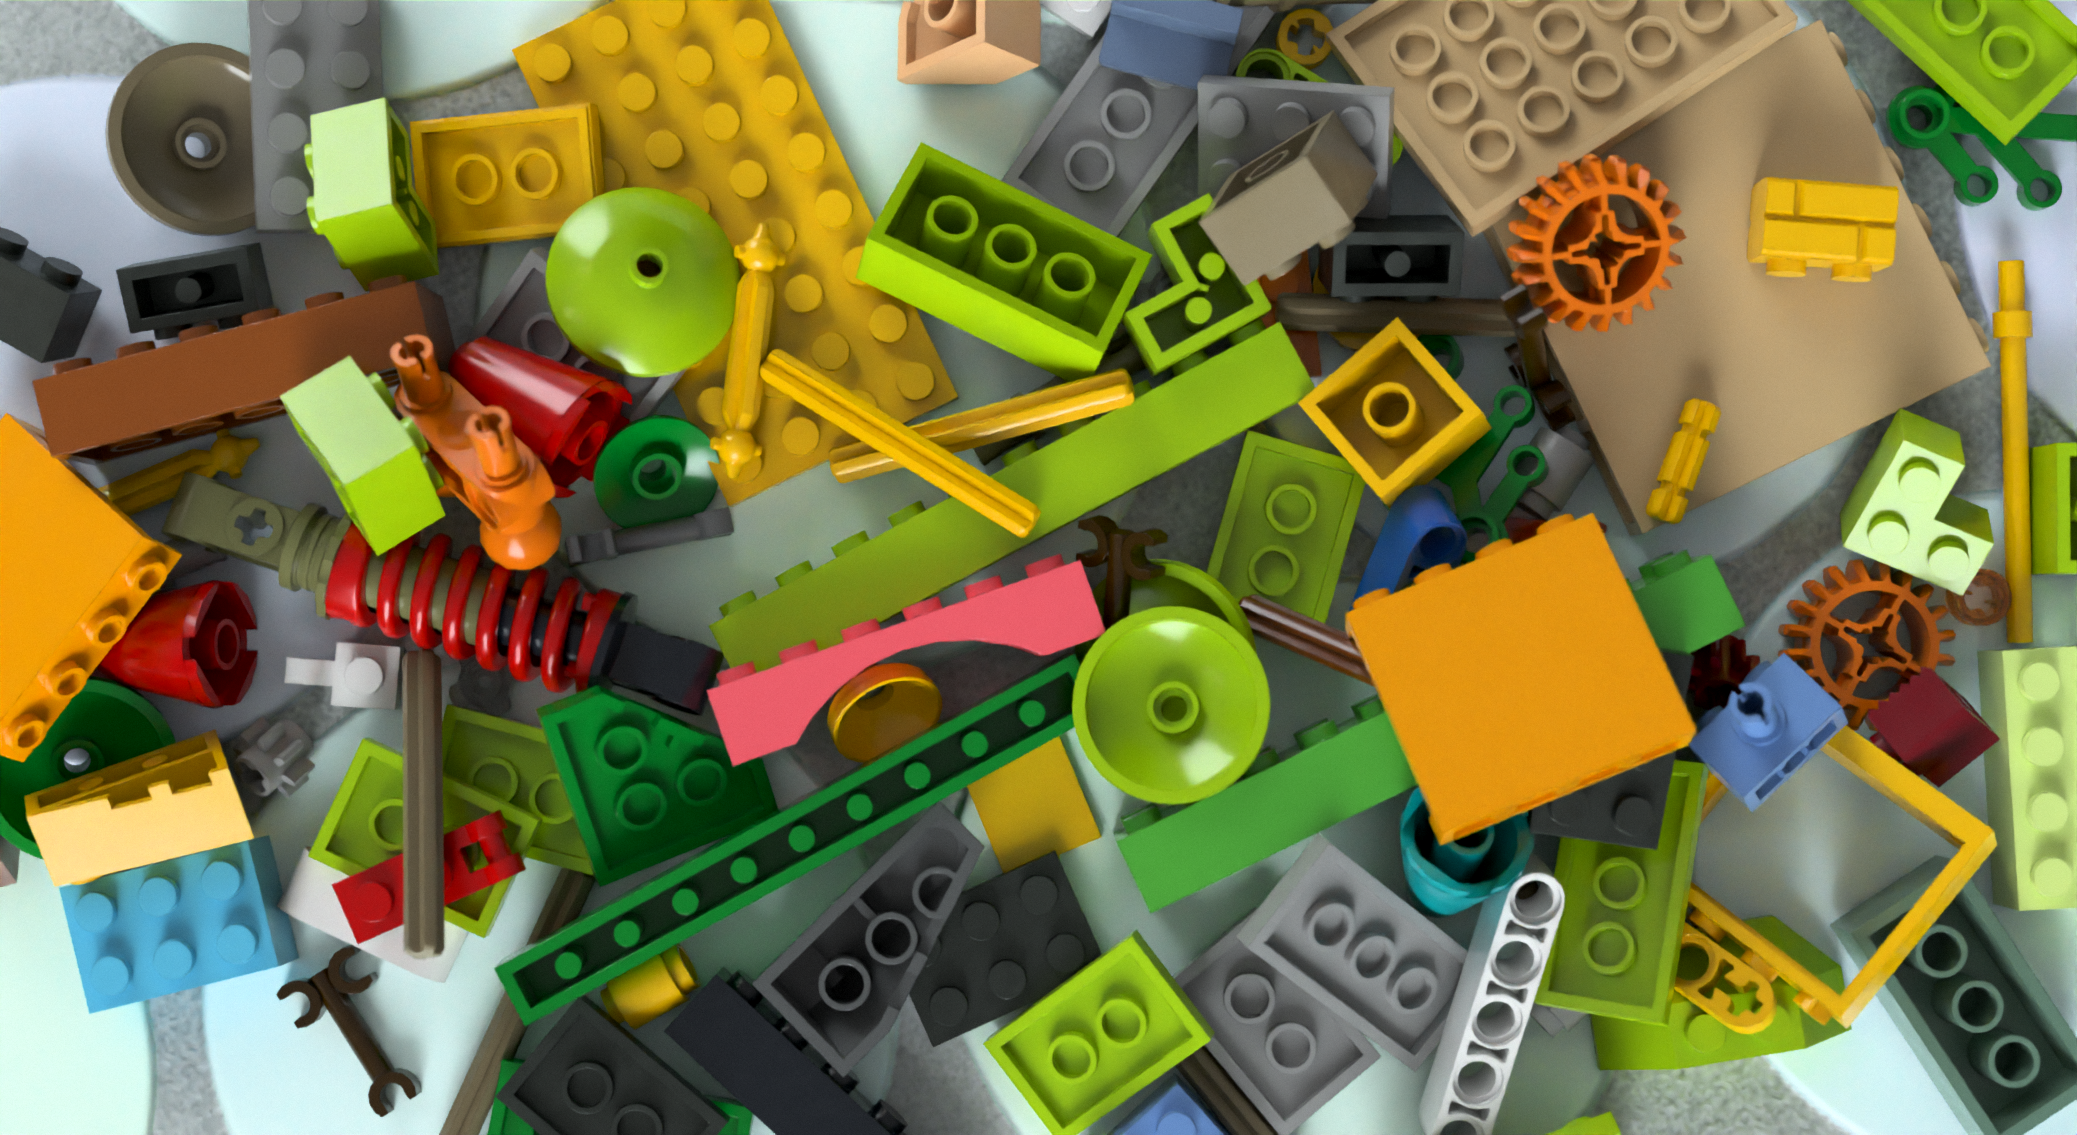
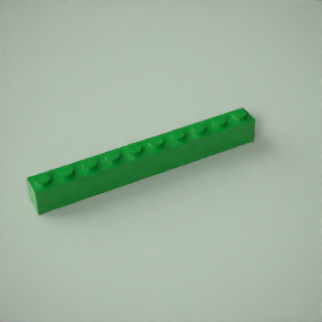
[494,652,1081,1027]

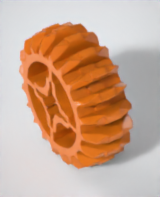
[1505,154,1687,332]
[1777,559,1956,731]

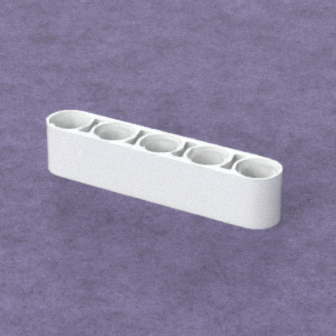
[1418,853,1565,1135]

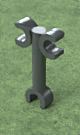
[565,507,734,567]

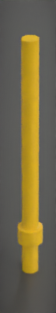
[1992,260,2033,643]

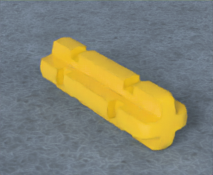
[1646,398,1721,524]

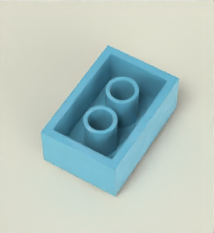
[59,835,299,1014]

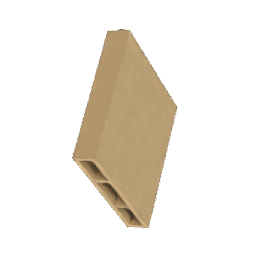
[1482,19,1991,536]

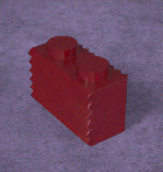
[1868,667,2000,788]

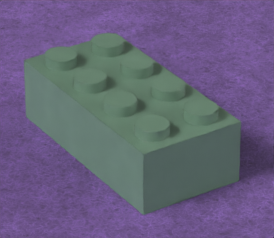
[1830,855,2077,1135]

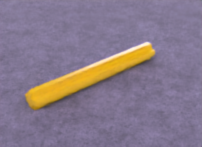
[759,349,1041,538]
[829,368,1135,484]

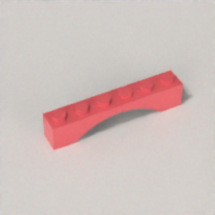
[707,553,1106,766]

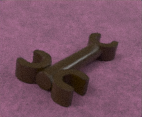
[1499,284,1576,432]
[1075,515,1168,631]
[276,945,422,1117]

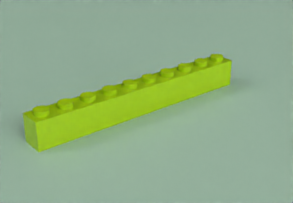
[709,319,1315,673]

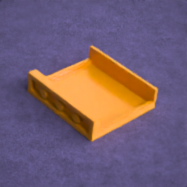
[0,413,182,763]
[1345,513,1697,846]

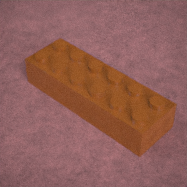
[32,275,456,465]

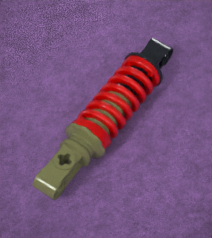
[161,472,724,716]

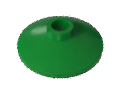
[593,415,720,529]

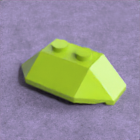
[1589,915,1852,1070]

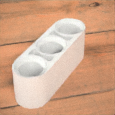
[277,846,469,983]

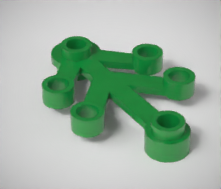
[1886,84,2077,211]
[1382,335,1549,567]

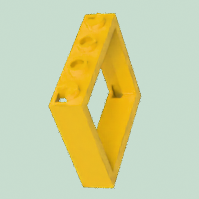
[1687,725,1997,1029]

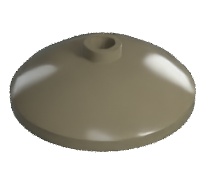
[105,43,255,236]

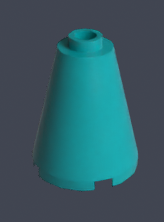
[1399,787,1533,918]

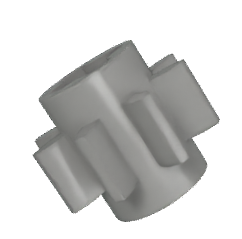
[233,717,315,798]

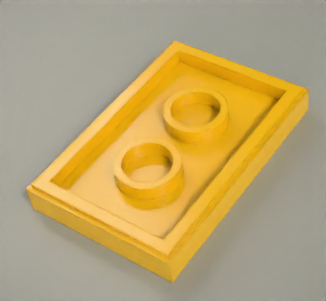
[410,103,605,249]

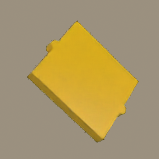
[967,736,1102,873]

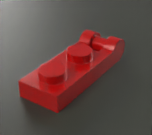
[332,810,527,944]

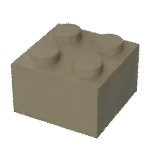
[1199,110,1378,286]

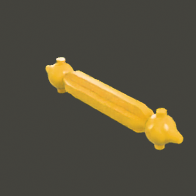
[710,223,786,479]
[98,429,261,517]

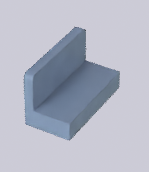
[1099,0,1244,91]

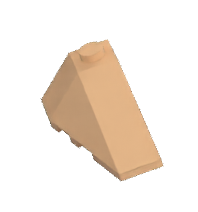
[897,0,1041,84]

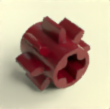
[1688,634,1761,711]

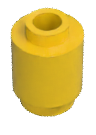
[600,943,701,1030]

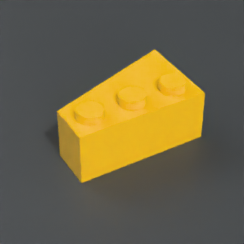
[24,729,254,887]

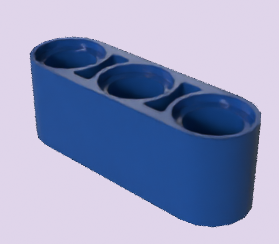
[1348,485,1468,612]

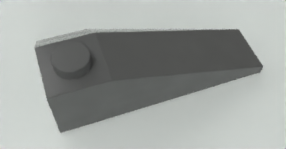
[752,801,985,1077]

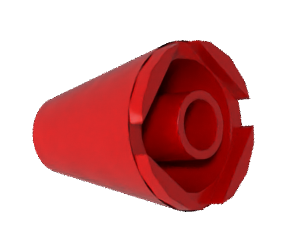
[448,337,632,498]
[90,580,258,709]

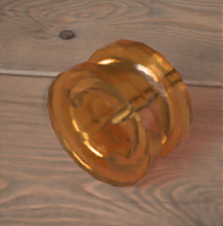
[1945,569,2012,626]

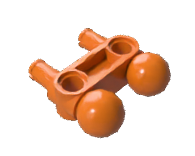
[390,334,562,570]

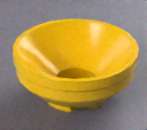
[827,662,942,763]

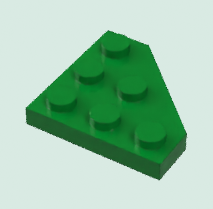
[535,685,778,887]

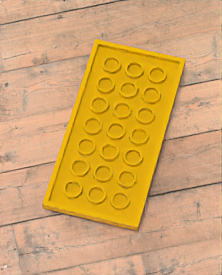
[512,0,959,508]

